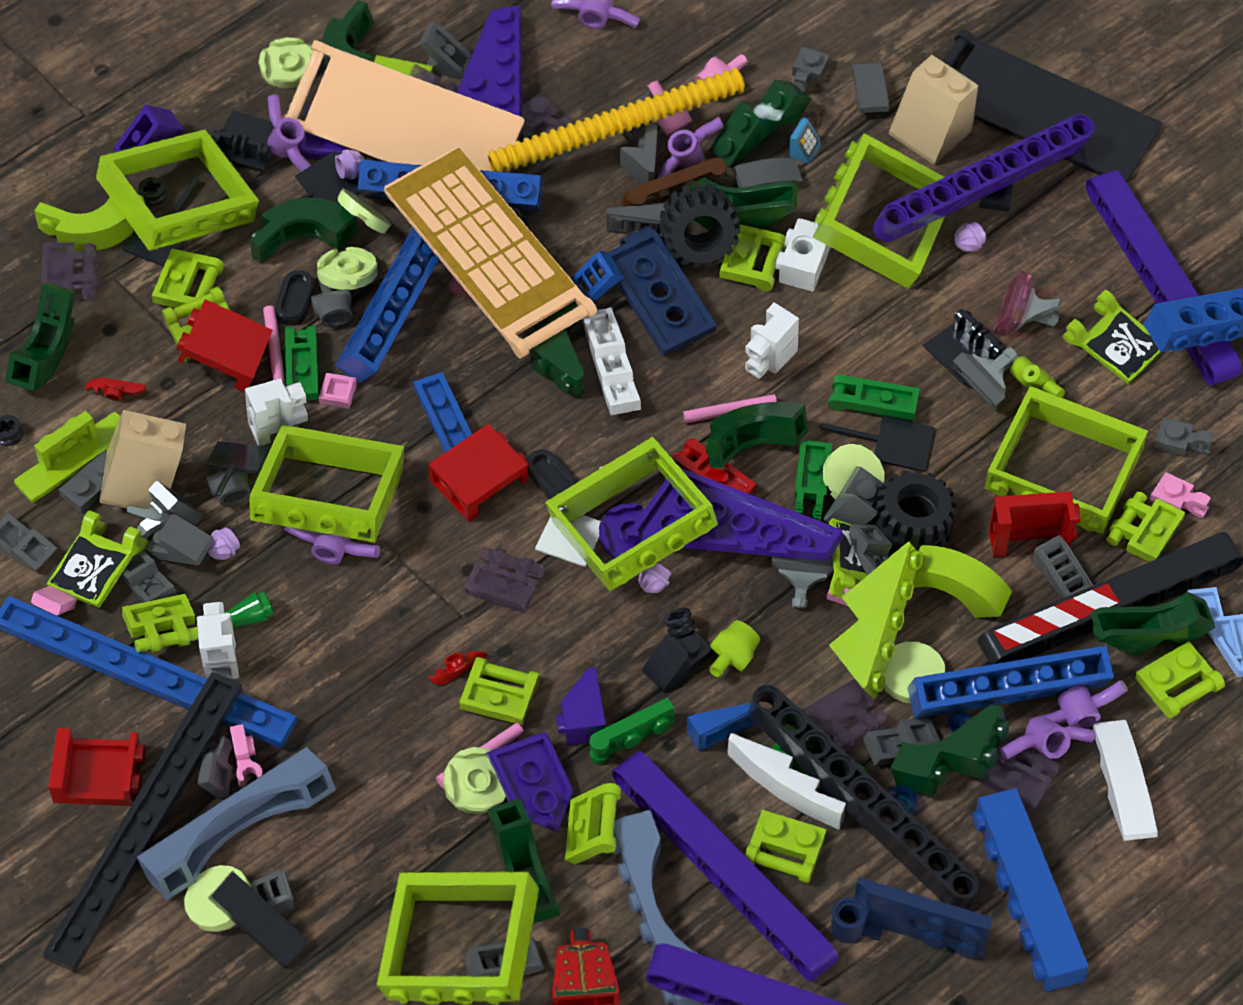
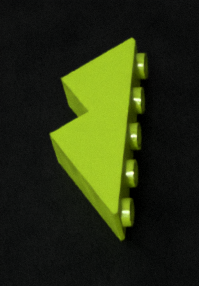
[829,541,923,699]

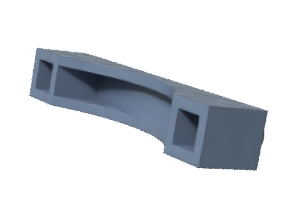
[137,747,336,901]
[612,810,706,1005]

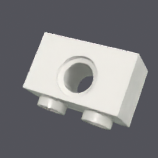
[775,218,831,292]

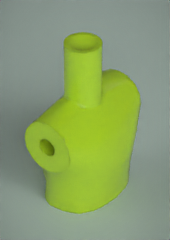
[1010,356,1065,398]
[709,620,760,677]

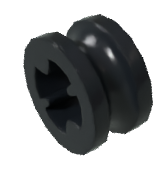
[138,177,167,207]
[0,415,23,446]
[663,608,696,637]

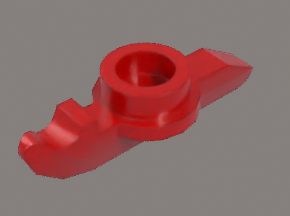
[85,378,146,401]
[429,651,487,685]

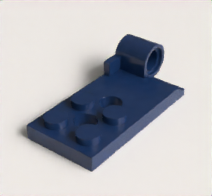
[607,226,717,356]
[830,877,993,959]

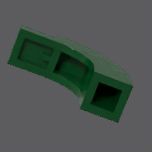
[322,0,375,64]
[250,198,358,264]
[5,283,76,391]
[706,402,808,469]
[488,798,560,924]

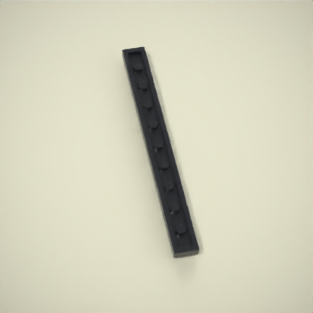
[42,671,243,973]

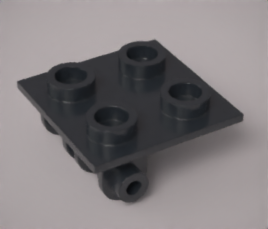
[211,111,274,171]
[923,309,1006,385]

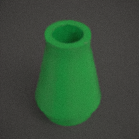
[224,591,275,629]

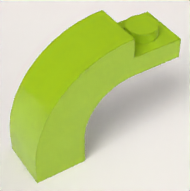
[34,195,145,252]
[913,545,1012,618]

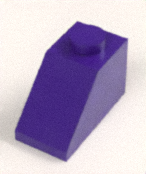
[113,104,184,152]
[556,667,606,746]

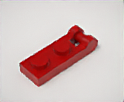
[671,438,757,495]

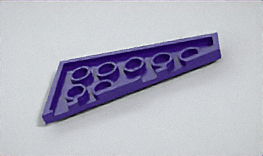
[456,5,522,140]
[627,468,843,561]

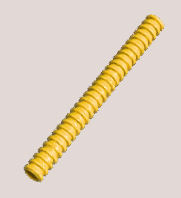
[487,67,745,173]

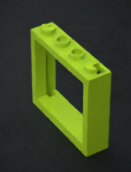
[96,130,259,251]
[813,133,945,289]
[985,386,1148,534]
[250,425,404,543]
[545,437,718,592]
[377,872,539,1005]

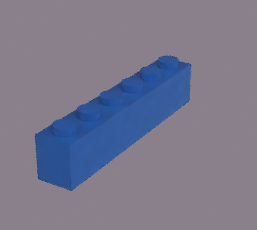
[972,788,1089,992]

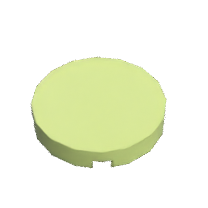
[259,37,313,88]
[337,189,392,234]
[317,247,378,290]
[823,444,885,499]
[884,642,945,703]
[443,747,506,814]
[184,865,252,932]

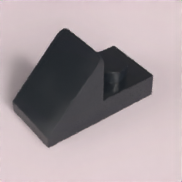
[642,630,713,693]

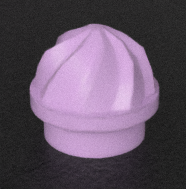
[335,149,365,179]
[955,222,986,252]
[208,527,240,560]
[638,563,671,593]

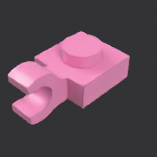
[1150,472,1211,518]
[230,724,263,787]

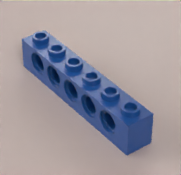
[358,160,543,212]
[335,228,439,383]
[1143,288,1243,352]
[907,646,1114,719]

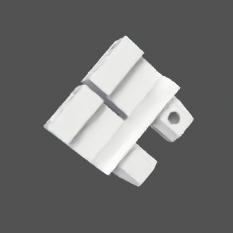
[745,303,799,379]
[245,378,308,446]
[197,602,239,679]

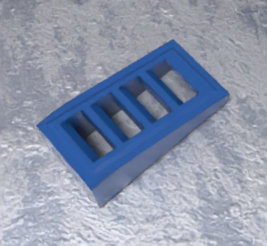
[571,250,624,302]
[687,703,756,751]

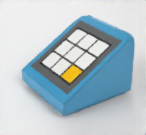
[789,118,821,164]

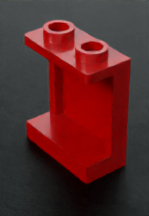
[176,299,273,393]
[428,424,529,522]
[988,491,1080,558]
[48,728,146,806]

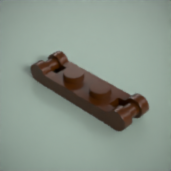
[621,158,726,207]

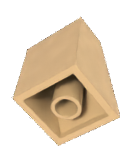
[889,55,978,165]
[99,410,186,509]

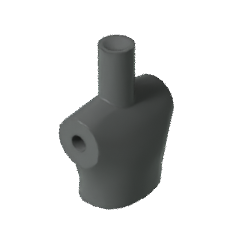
[311,281,353,327]
[205,469,251,507]

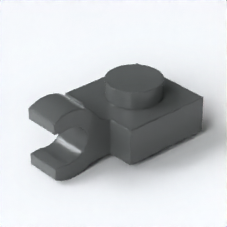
[792,47,830,93]
[1154,417,1214,457]
[198,736,233,799]

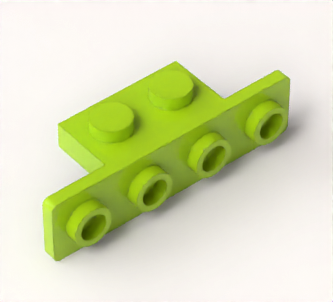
[14,410,120,503]

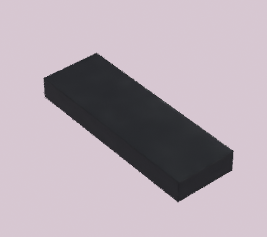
[208,871,308,968]

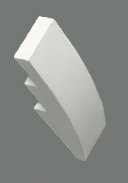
[582,308,641,415]
[1093,720,1158,841]
[728,733,846,829]

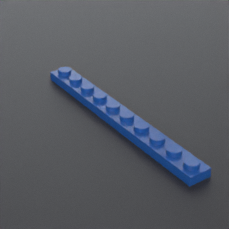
[0,596,297,749]

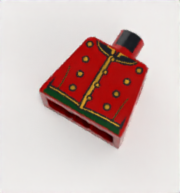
[552,928,619,1005]

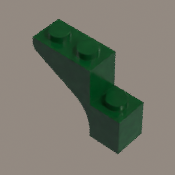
[709,79,812,167]
[689,177,798,230]
[530,301,584,399]
[1090,592,1216,657]
[890,705,1009,797]

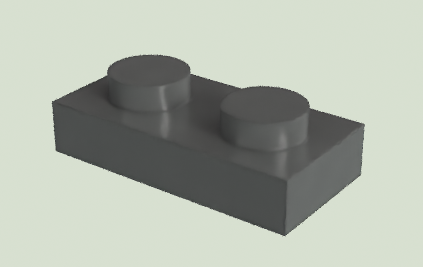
[58,450,107,514]

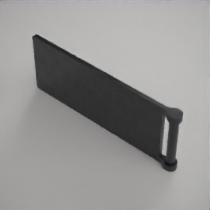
[942,30,1162,183]

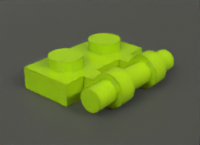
[1106,492,1185,562]
[122,594,199,653]

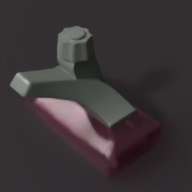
[993,270,1061,337]

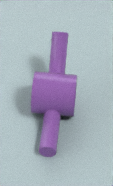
[552,0,640,29]
[267,95,311,172]
[657,117,724,179]
[283,527,380,564]
[1029,680,1128,729]
[1000,717,1095,760]

